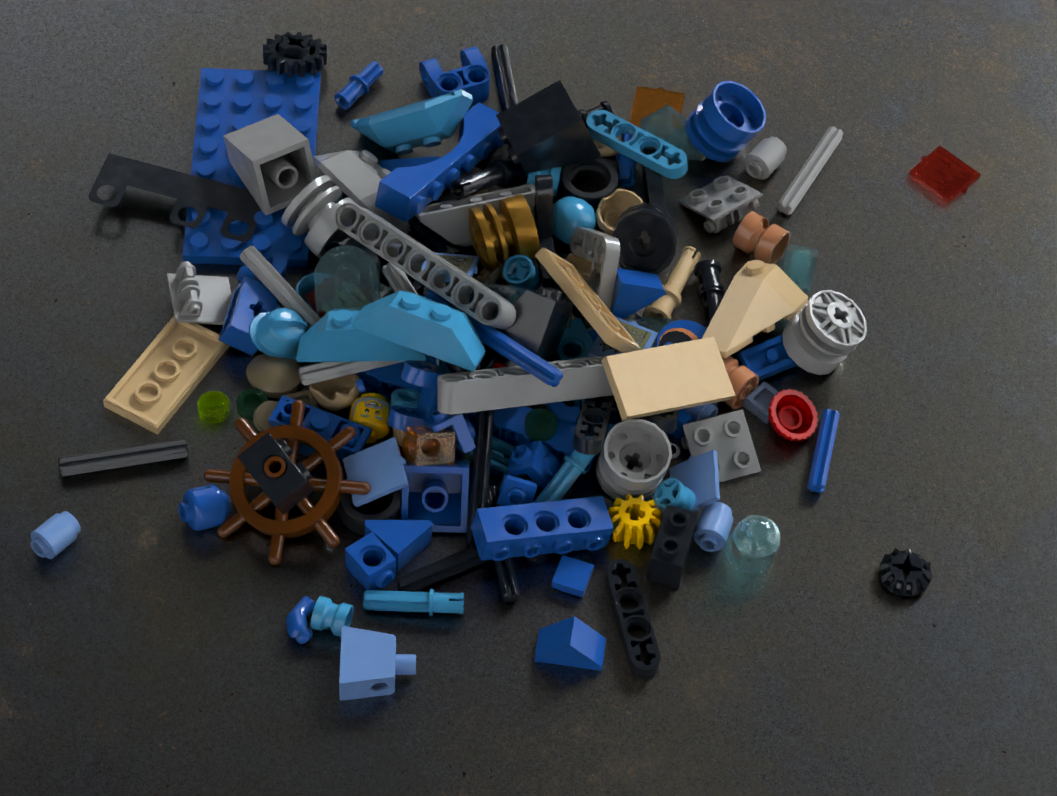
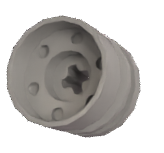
[281,175,358,259]
[782,290,867,375]
[596,419,672,500]

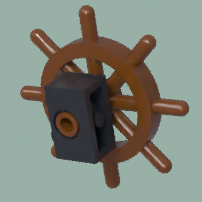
[204,400,371,565]

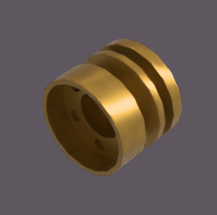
[468,194,540,271]

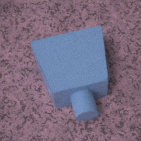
[339,627,416,701]

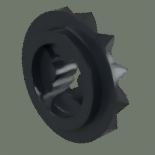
[879,548,933,596]

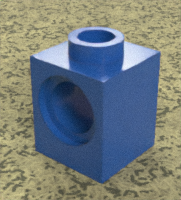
[345,532,396,590]

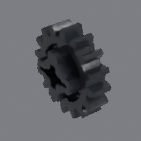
[263,32,327,77]

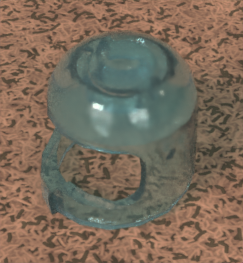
[725,514,781,573]

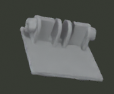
[678,175,763,233]
[167,261,232,325]
[681,409,761,483]

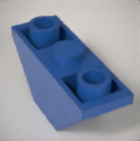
[268,395,372,462]

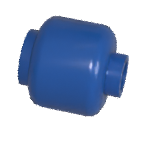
[178,484,230,531]

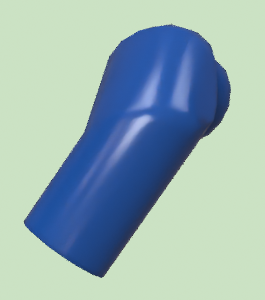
[286,596,316,644]

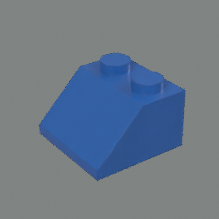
[401,458,469,533]

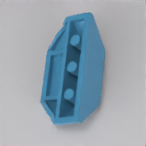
[350,89,473,155]
[352,290,485,372]
[296,308,427,362]

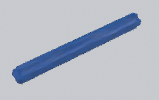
[424,289,563,387]

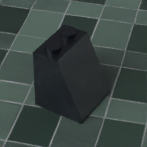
[496,80,601,173]
[493,286,574,367]

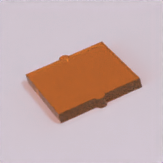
[630,86,685,136]

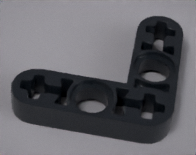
[534,175,558,289]
[573,395,678,455]

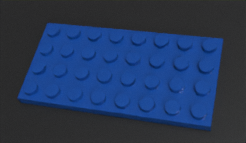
[183,68,321,267]

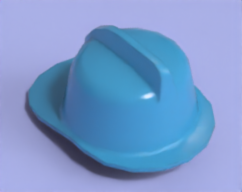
[249,308,308,360]

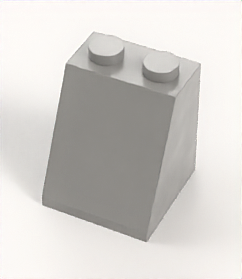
[223,114,317,215]

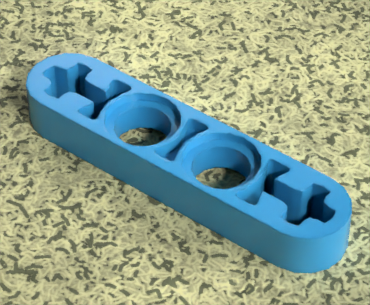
[586,110,688,179]

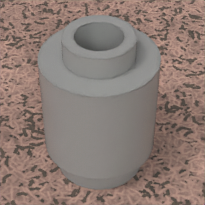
[744,136,787,180]

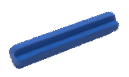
[807,409,840,493]

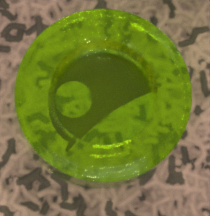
[197,391,230,423]

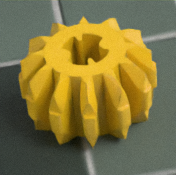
[608,492,662,550]

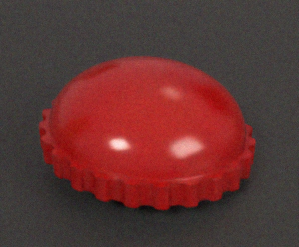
[768,389,818,442]

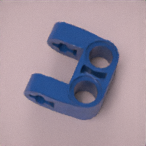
[419,46,490,106]
[387,360,451,436]

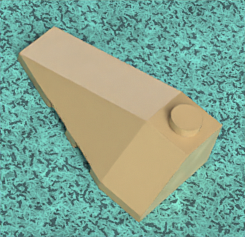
[702,260,808,358]

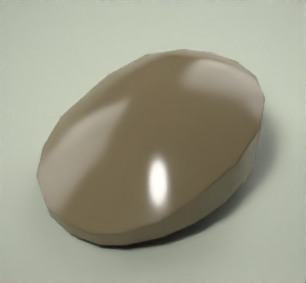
[246,353,301,399]

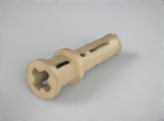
[644,246,701,328]

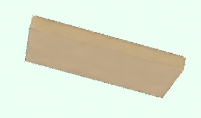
[535,248,641,353]
[103,316,230,435]
[601,336,736,421]

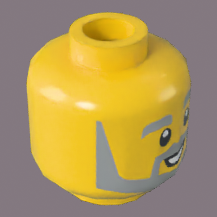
[349,393,391,443]

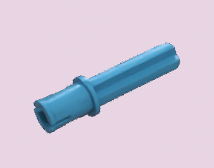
[533,437,596,503]
[363,589,464,616]

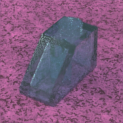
[640,105,707,161]
[782,244,819,292]

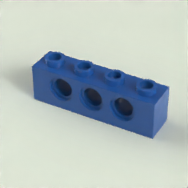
[471,496,614,561]

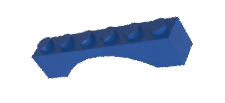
[375,102,504,223]

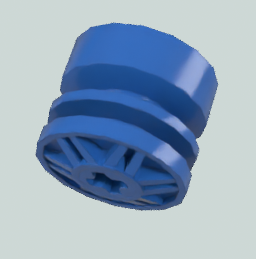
[685,81,767,162]

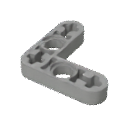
[570,227,620,327]

